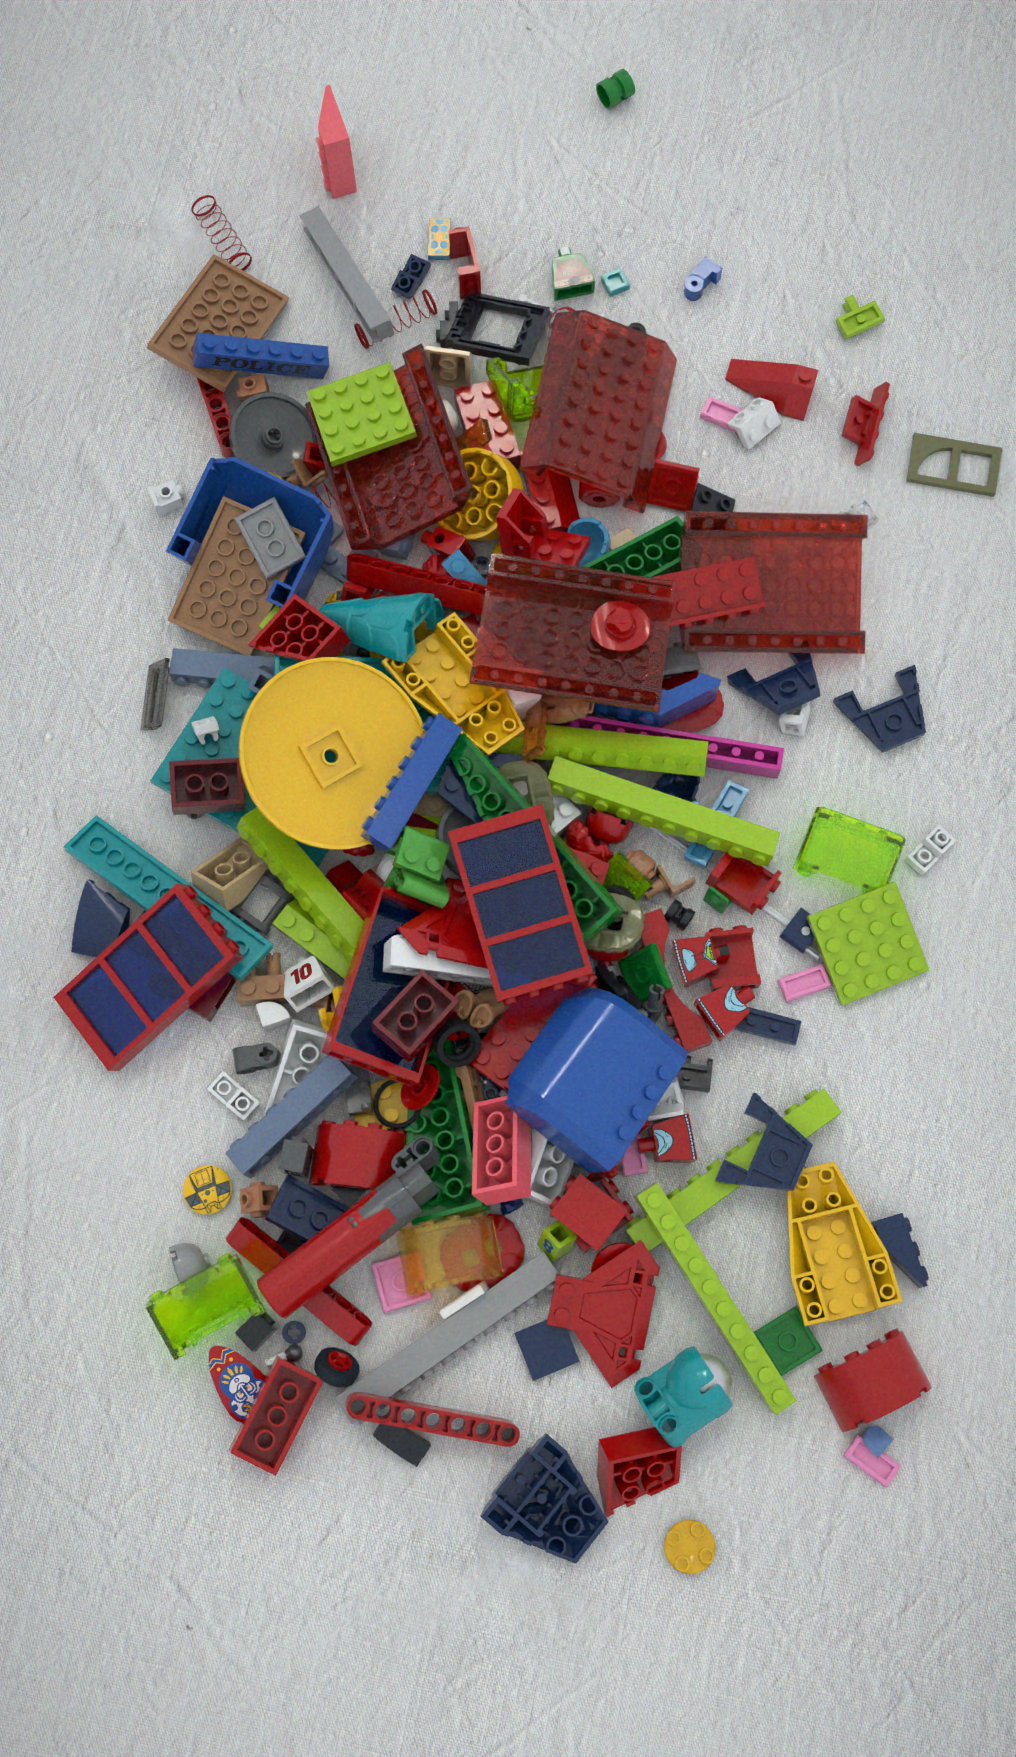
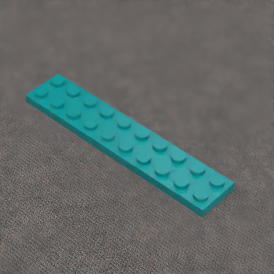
[64,815,273,982]

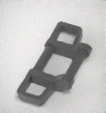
[230,875,294,936]

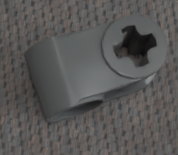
[232,1043,281,1074]

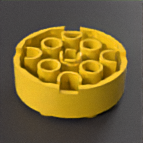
[431,448,523,543]

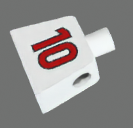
[284,956,335,1012]

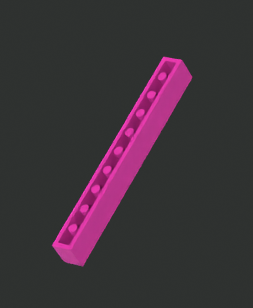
[551,716,784,779]

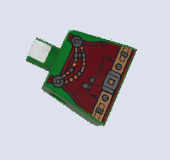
[552,247,595,301]

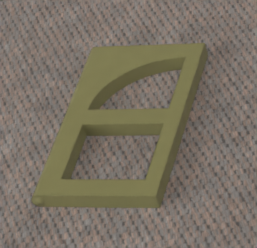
[906,433,1003,497]

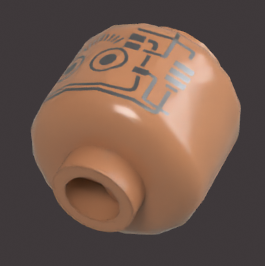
[623,850,656,881]

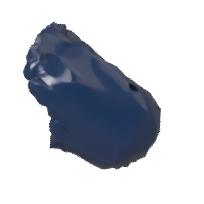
[652,773,700,802]

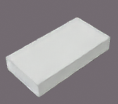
[439,1281,489,1319]

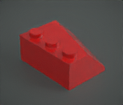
[248,593,351,661]
[597,1427,682,1517]

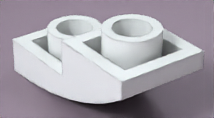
[904,825,956,876]
[207,1071,260,1121]

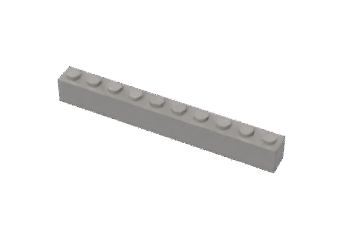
[335,1251,559,1425]

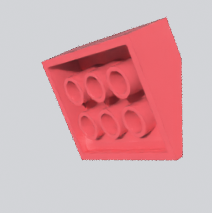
[316,85,357,199]

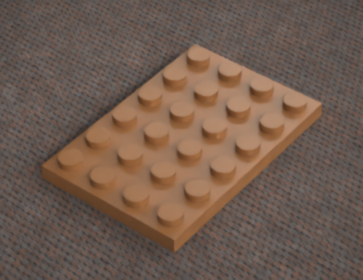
[147,254,289,393]
[167,496,307,656]

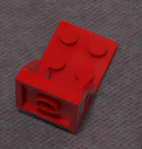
[496,488,591,573]

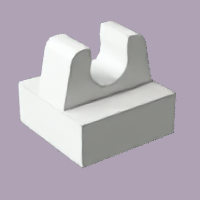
[191,716,219,744]

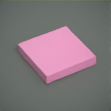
[371,1250,432,1313]

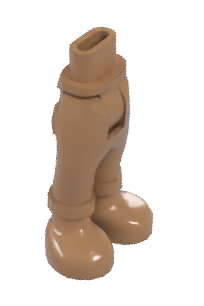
[522,693,595,724]
[455,987,510,1028]

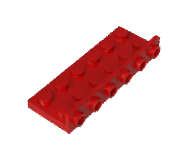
[619,556,766,633]
[469,958,598,1094]

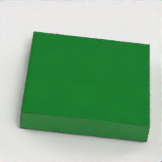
[617,943,673,1002]
[753,1306,823,1376]

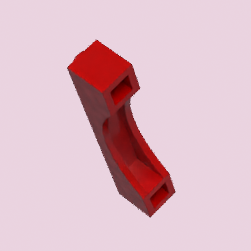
[639,908,712,1053]

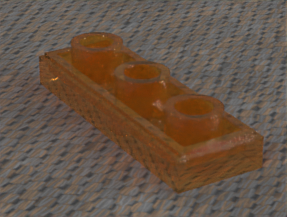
[441,418,492,465]
[522,699,548,762]

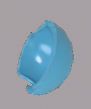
[567,518,611,569]

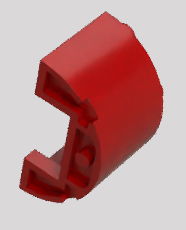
[309,1120,407,1190]
[814,1328,932,1432]

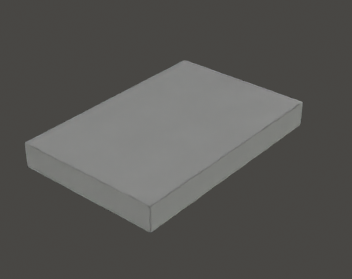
[234,497,306,580]

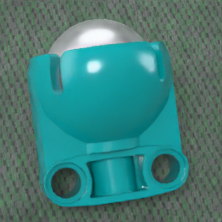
[634,1346,733,1447]

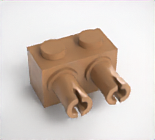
[236,952,289,1007]

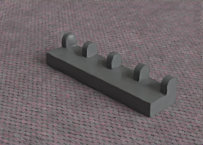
[340,1039,374,1116]

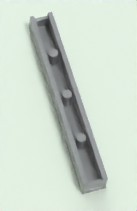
[300,206,394,343]

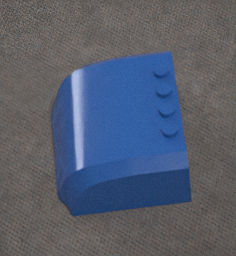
[166,457,334,608]
[505,987,688,1173]

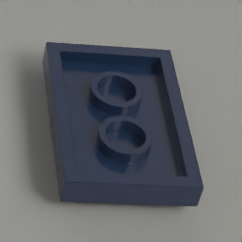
[265,1174,349,1242]

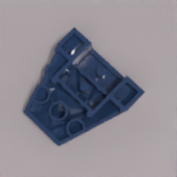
[480,1433,608,1564]

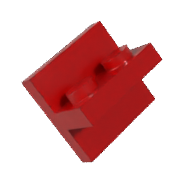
[646,459,700,513]
[341,868,397,935]

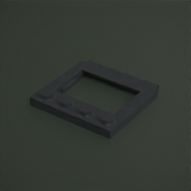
[445,293,550,366]

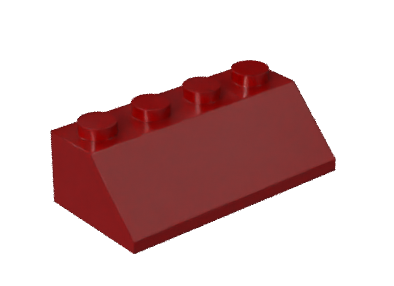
[520,447,580,532]

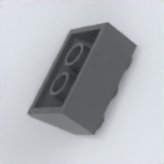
[624,641,701,682]

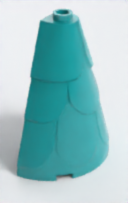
[318,593,445,662]

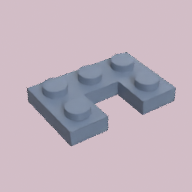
[321,521,378,585]

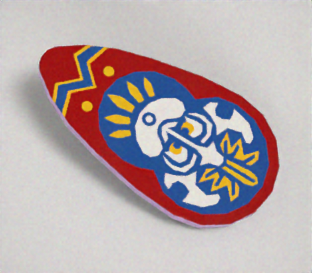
[208,1345,266,1423]

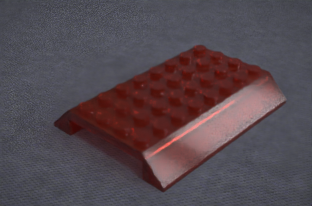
[519,310,677,514]
[305,343,474,550]
[679,511,868,654]
[469,553,677,713]

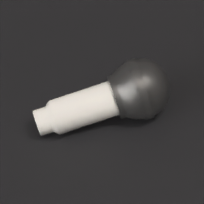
[265,1344,303,1367]

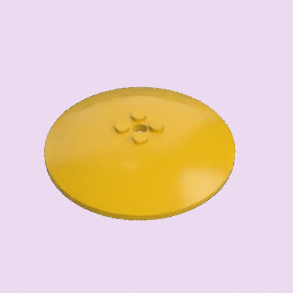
[238,657,424,850]

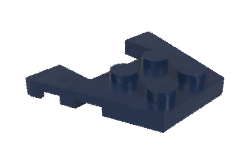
[727,641,820,715]
[833,665,926,753]
[436,753,526,838]
[715,1092,813,1191]

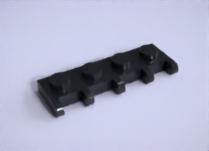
[676,1056,713,1093]

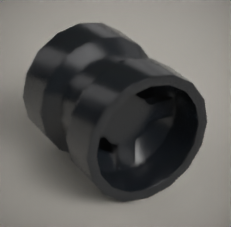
[664,899,696,931]

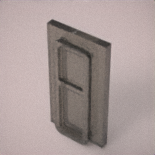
[140,658,170,731]

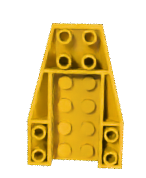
[381,612,525,756]
[787,1161,903,1326]

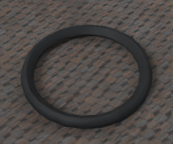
[373,1080,422,1129]

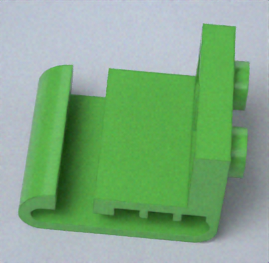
[385,826,450,883]
[383,866,449,908]

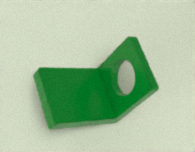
[703,886,732,914]

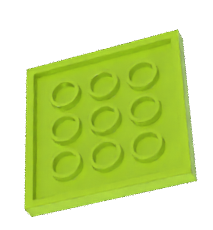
[306,362,417,467]
[806,881,929,1006]

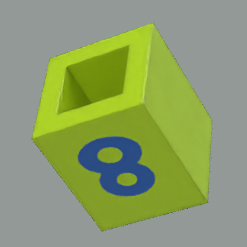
[537,1221,577,1263]

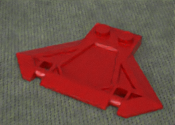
[397,877,519,975]
[546,1240,660,1388]

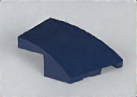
[71,879,130,961]

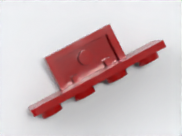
[841,382,890,466]

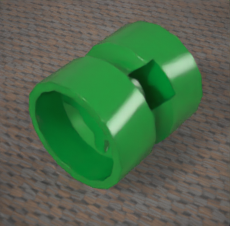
[596,69,635,109]

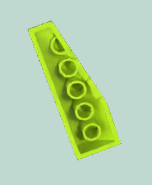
[272,899,387,1006]

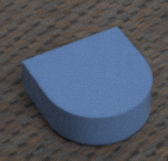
[863,1426,894,1458]

